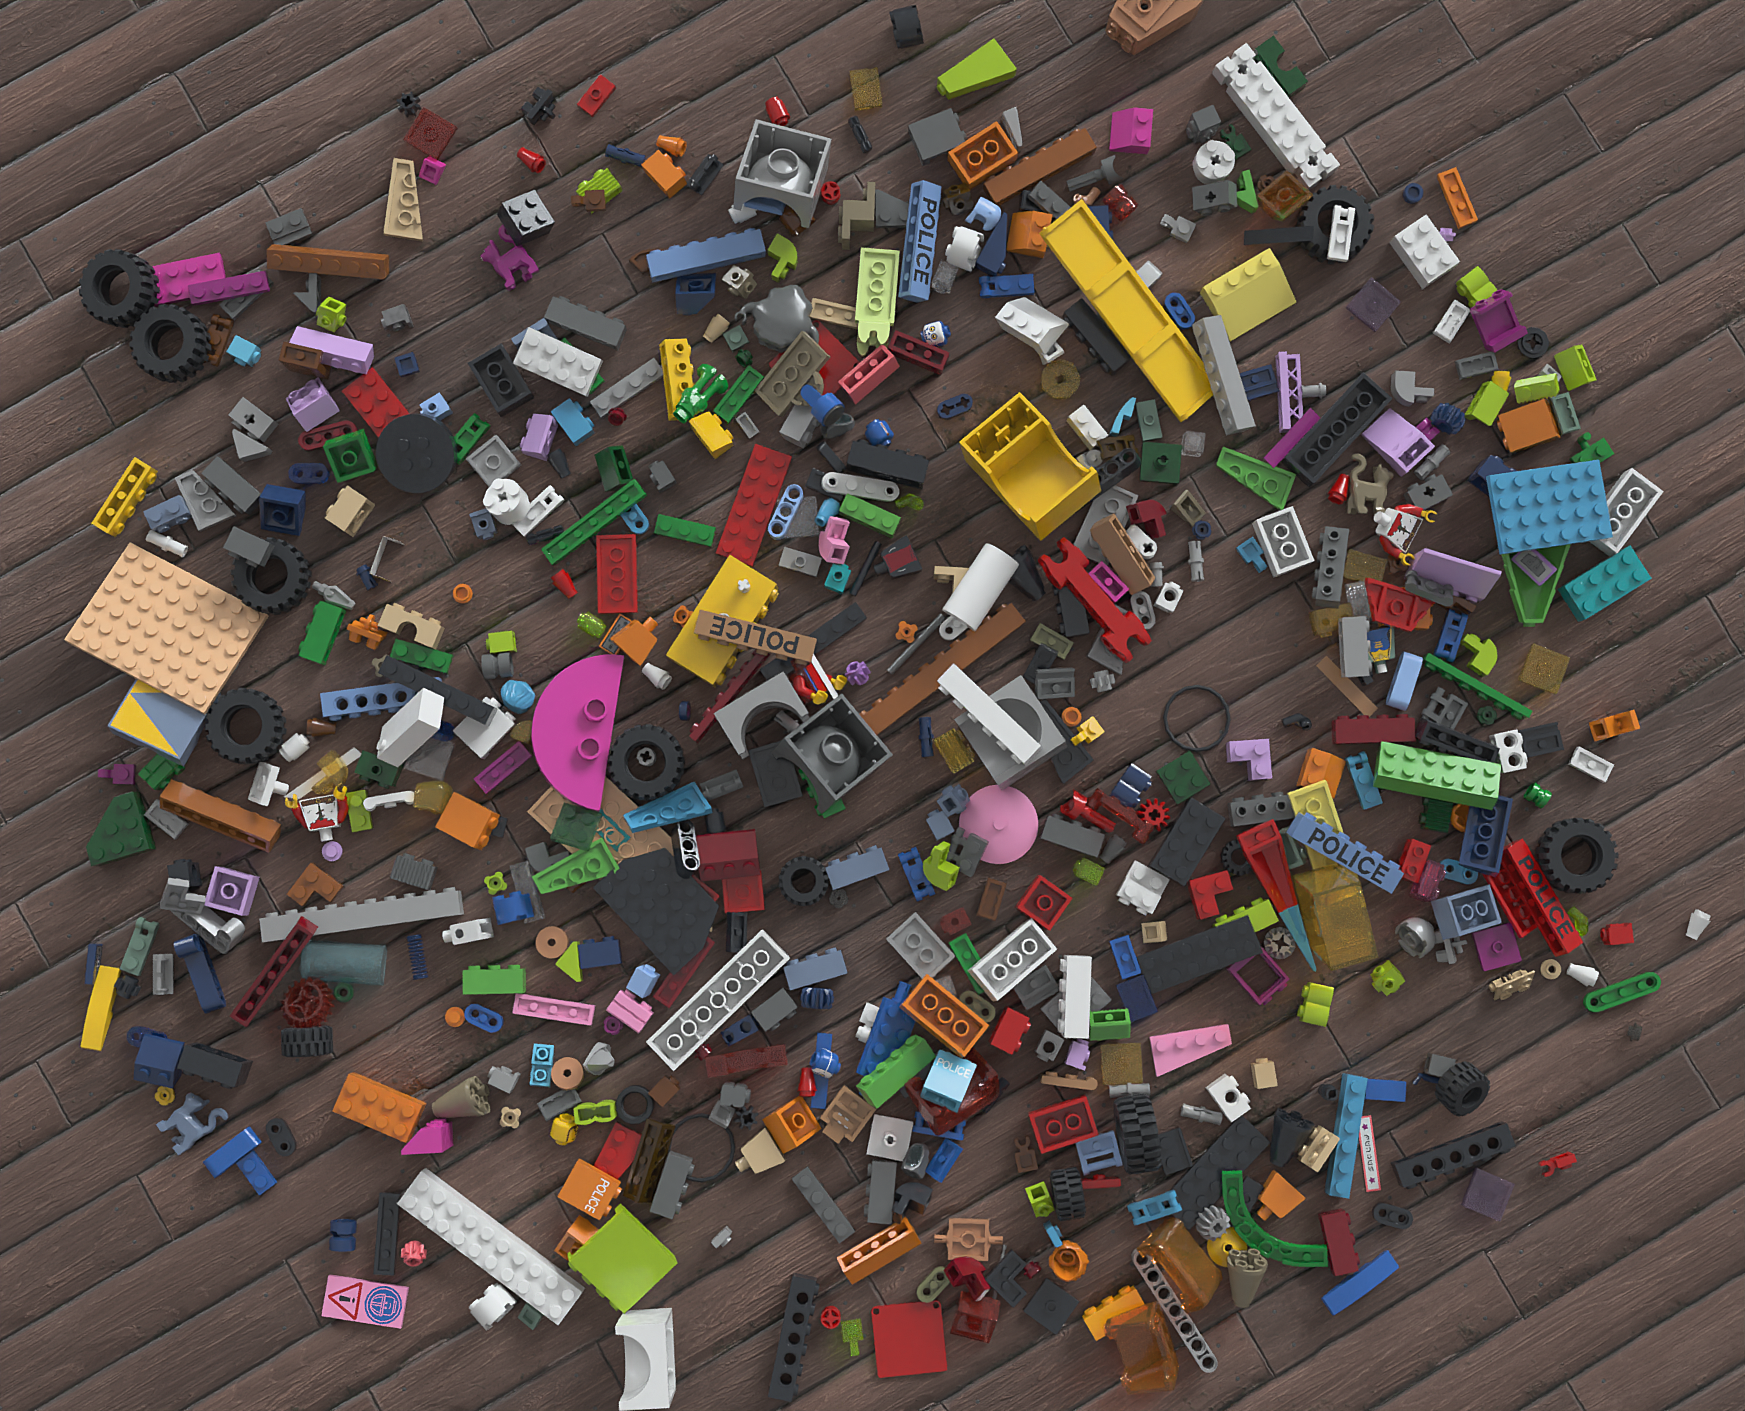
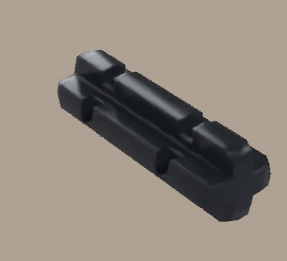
[848,116,872,153]
[526,525,564,545]
[979,1077,1010,1113]

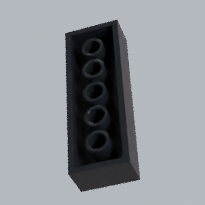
[1281,372,1393,488]

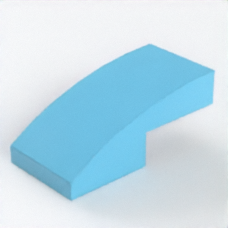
[1109,397,1136,437]

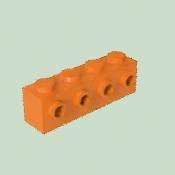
[837,1217,921,1285]

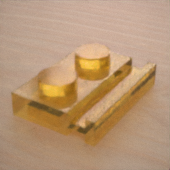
[850,67,882,111]
[1343,549,1387,584]

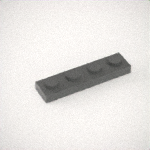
[791,1166,856,1244]

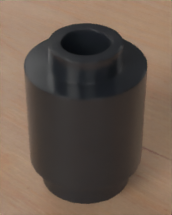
[704,808,726,834]

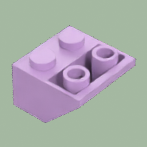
[286,378,339,432]

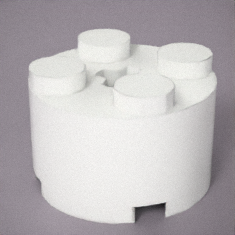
[1193,140,1235,184]
[945,226,984,272]
[483,478,530,525]
[469,1283,517,1331]

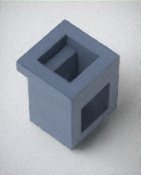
[469,508,498,540]

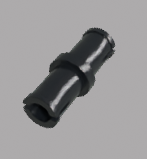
[1318,1084,1339,1101]

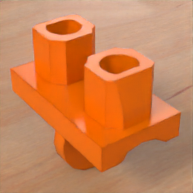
[347,614,388,650]

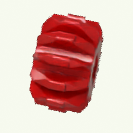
[1136,798,1170,832]

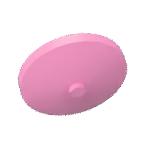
[959,785,1038,864]

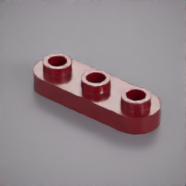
[298,421,358,451]

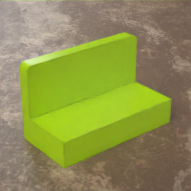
[1554,345,1597,391]
[1464,381,1509,426]

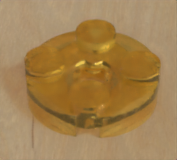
[1041,359,1080,399]

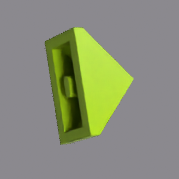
[555,941,583,982]

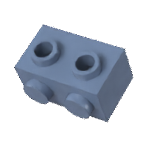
[143,495,192,533]

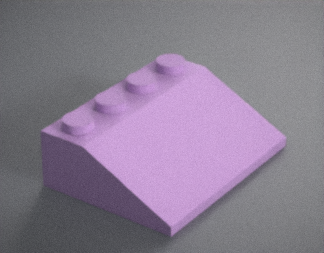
[1404,548,1502,603]

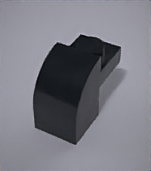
[892,1182,933,1224]

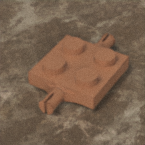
[934,1218,1003,1261]

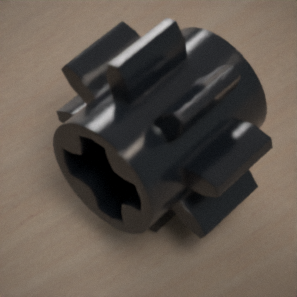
[397,92,422,118]
[114,974,141,999]
[733,1105,759,1130]

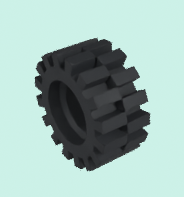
[1220,840,1253,875]

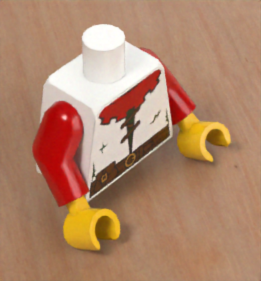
[1374,504,1437,566]
[285,786,349,842]

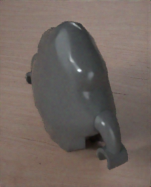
[735,285,819,353]

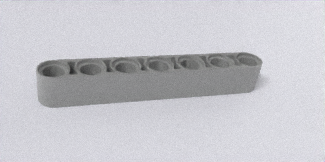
[1131,1247,1218,1373]

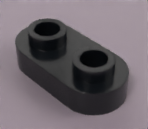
[266,1118,297,1156]
[1372,1202,1413,1229]

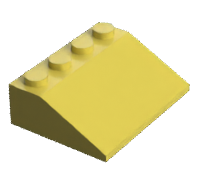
[1200,248,1296,342]

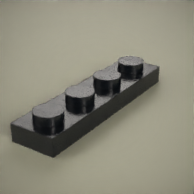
[373,1192,401,1276]

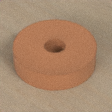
[536,926,568,958]
[551,1057,584,1091]

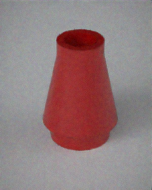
[517,147,546,173]
[1328,474,1350,504]
[551,569,578,599]
[797,1068,817,1097]

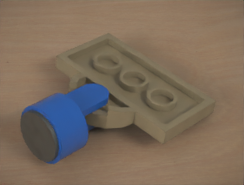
[754,331,844,426]

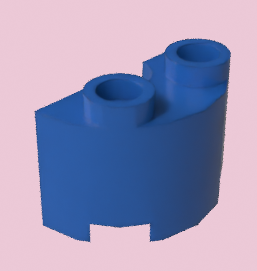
[492,891,534,925]

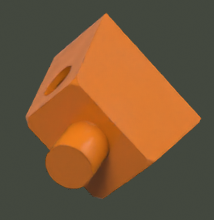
[610,617,658,666]
[1256,1170,1305,1221]

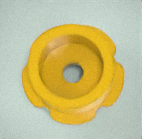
[155,1086,175,1105]

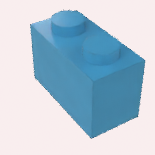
[551,398,594,446]

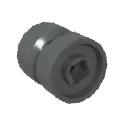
[481,651,514,680]

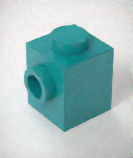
[824,563,851,595]

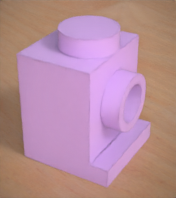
[1064,1038,1090,1071]

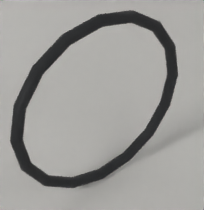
[1163,685,1231,752]
[668,1113,735,1183]

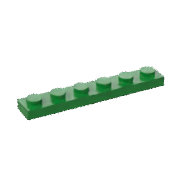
[541,479,647,566]
[1422,653,1533,720]

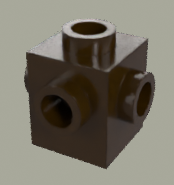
[942,183,974,216]

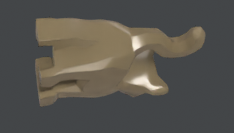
[1346,454,1394,516]

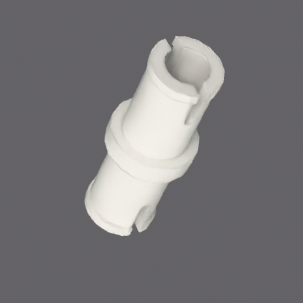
[146,530,188,557]

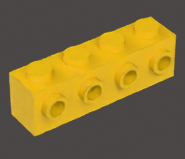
[659,339,695,421]
[92,457,158,537]

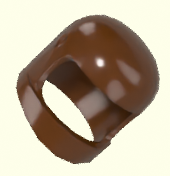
[779,204,816,237]

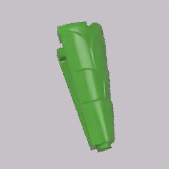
[1496,537,1571,627]

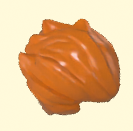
[1049,1240,1089,1282]

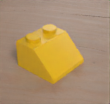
[689,411,734,459]

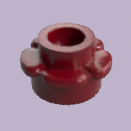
[608,408,627,426]
[694,1043,713,1061]
[1023,1261,1042,1279]

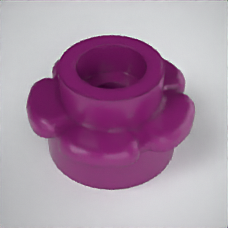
[604,1015,623,1035]

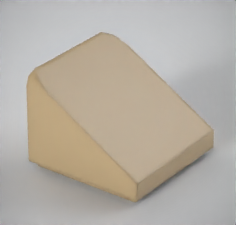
[1141,921,1167,943]

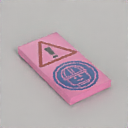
[321,1274,409,1329]

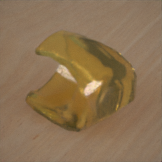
[413,780,453,815]

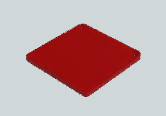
[769,320,860,395]
[871,1300,947,1378]

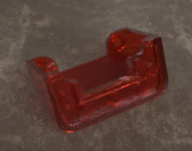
[904,1047,1000,1136]

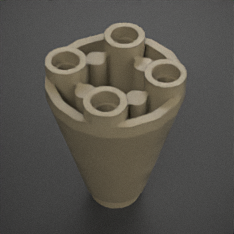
[432,1076,490,1118]
[1227,1249,1268,1308]

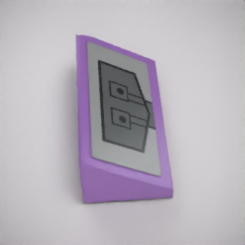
[1511,549,1558,586]

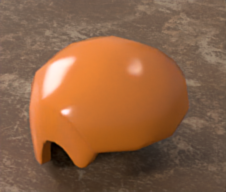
[1450,803,1469,832]

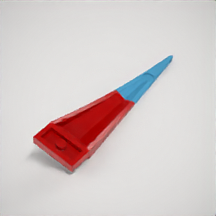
[1236,819,1316,972]

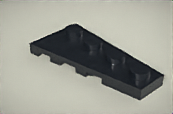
[1040,699,1094,785]

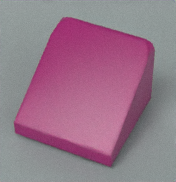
[419,157,446,185]

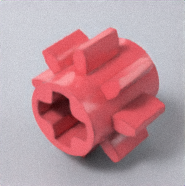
[401,1241,427,1267]

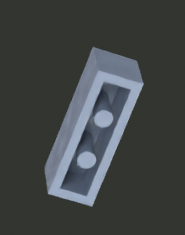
[825,845,889,890]
[783,947,848,990]

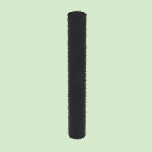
[849,541,882,597]

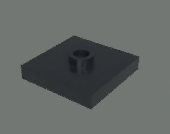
[1023,1277,1079,1335]

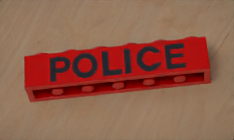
[1501,838,1583,957]

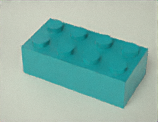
[1557,545,1652,622]

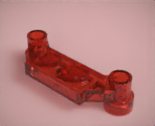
[1086,788,1154,844]

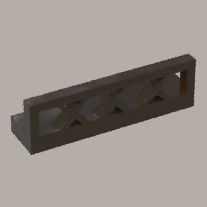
[623,1119,676,1203]

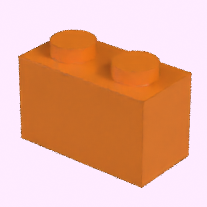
[641,150,687,199]

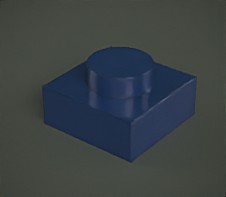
[395,352,420,378]

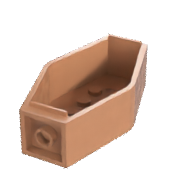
[1105,0,1204,55]

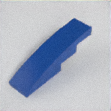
[1321,1250,1399,1315]

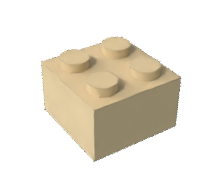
[325,486,375,537]

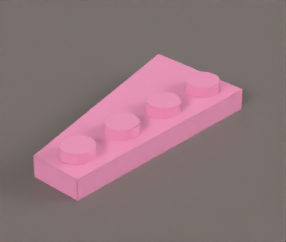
[1149,1024,1232,1077]

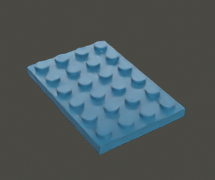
[1486,460,1613,555]

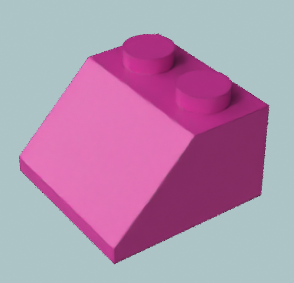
[1109,108,1153,154]

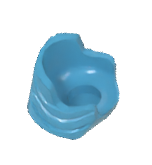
[501,680,535,714]

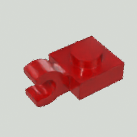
[1538,1152,1577,1177]

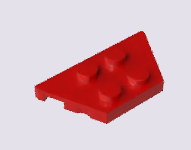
[1364,578,1436,632]

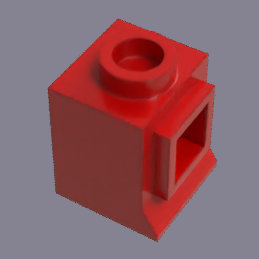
[1600,923,1634,945]

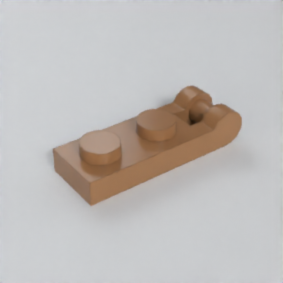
[1040,1071,1098,1090]

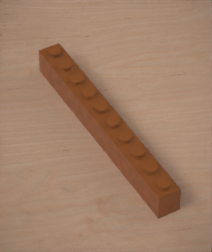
[859,603,1026,735]

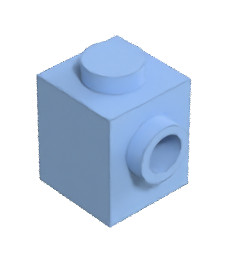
[420,392,453,421]
[626,964,660,998]

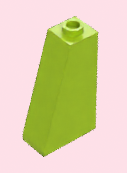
[937,39,1017,100]

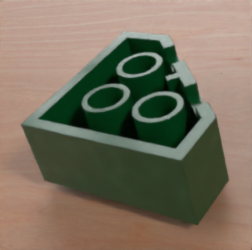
[86,791,156,866]

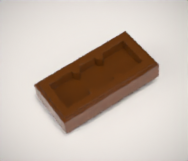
[976,878,1007,921]

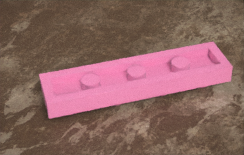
[513,993,595,1025]

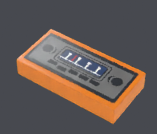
[599,614,631,655]

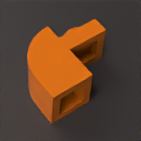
[1589,710,1640,741]

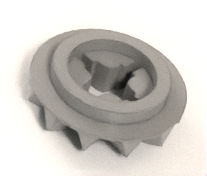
[1264,927,1296,959]

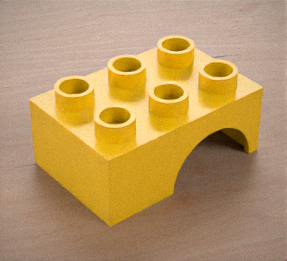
[959,392,1101,541]

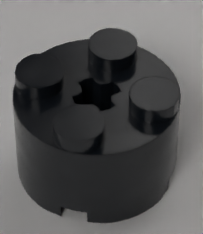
[889,4,924,49]

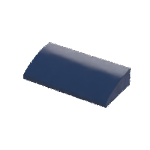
[1458,795,1513,877]

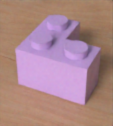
[1226,739,1272,781]

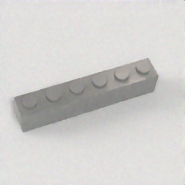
[1192,315,1255,435]

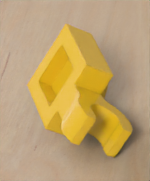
[1071,716,1104,746]

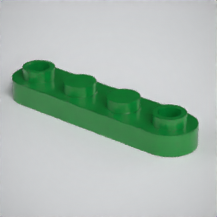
[1583,972,1661,1012]

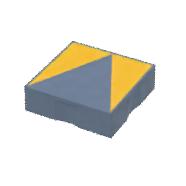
[108,679,221,767]

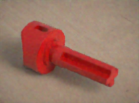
[1060,790,1116,833]

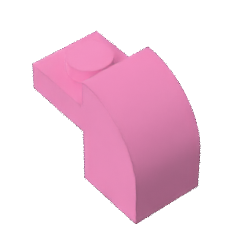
[819,516,850,564]

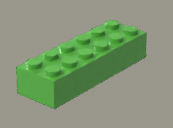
[1373,742,1501,810]

